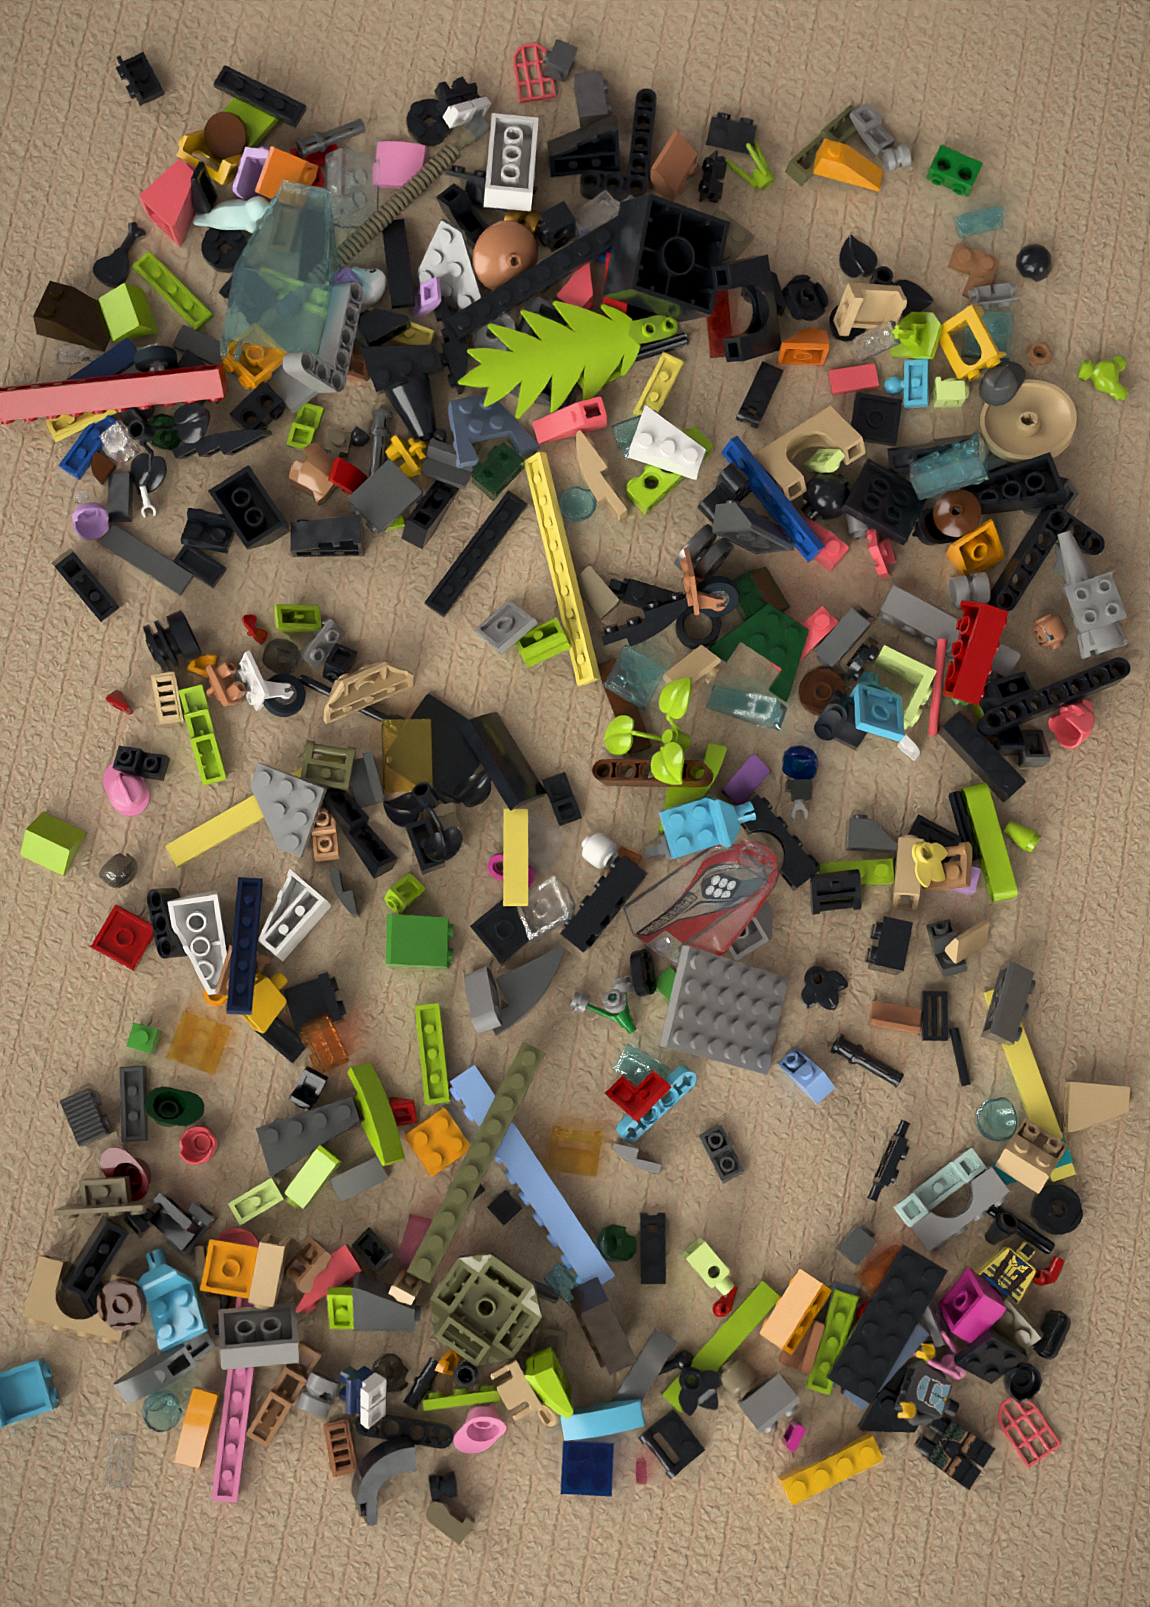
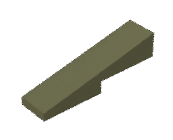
[785,105,857,187]

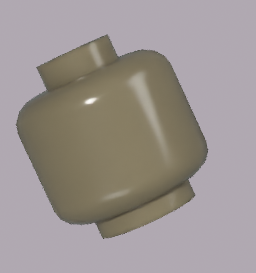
[721,1359,757,1399]

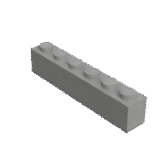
[877,585,1021,681]

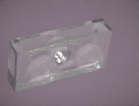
[853,320,900,362]

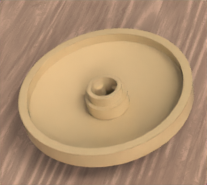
[980,379,1077,464]

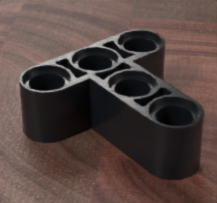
[697,462,752,524]

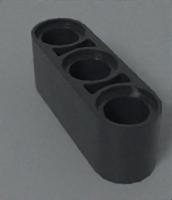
[147,888,187,959]

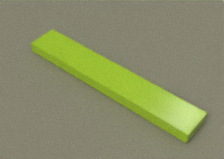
[661,1280,780,1412]

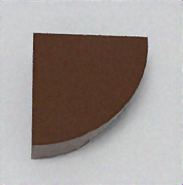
[91,451,116,485]

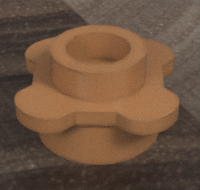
[1025,342,1052,367]

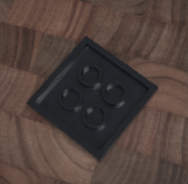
[841,458,930,546]

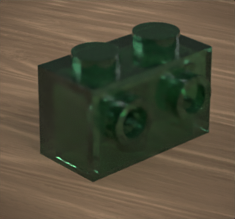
[471,442,525,501]

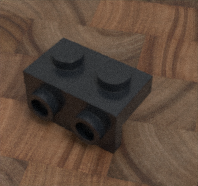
[116,52,165,106]
[706,112,758,155]

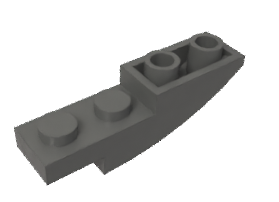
[113,1331,216,1404]

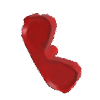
[241,614,268,645]

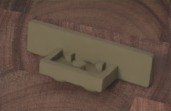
[54,1176,155,1219]

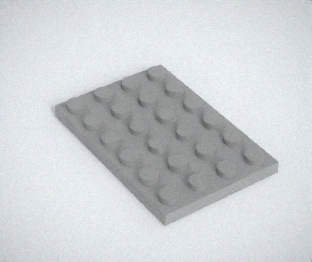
[660,945,789,1075]

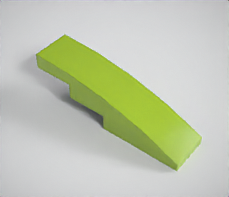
[178,684,227,786]
[347,1062,405,1166]

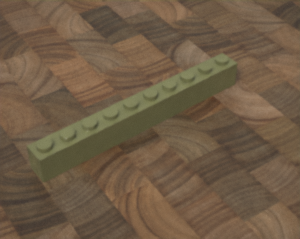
[407,1042,546,1283]

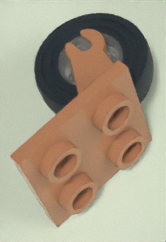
[680,547,739,617]

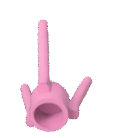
[912,1331,967,1380]

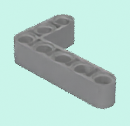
[283,281,364,394]

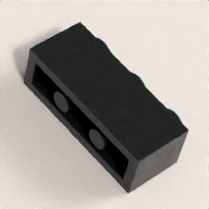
[62,1216,129,1300]

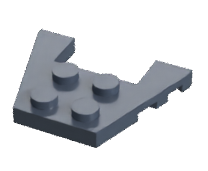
[448,394,540,468]

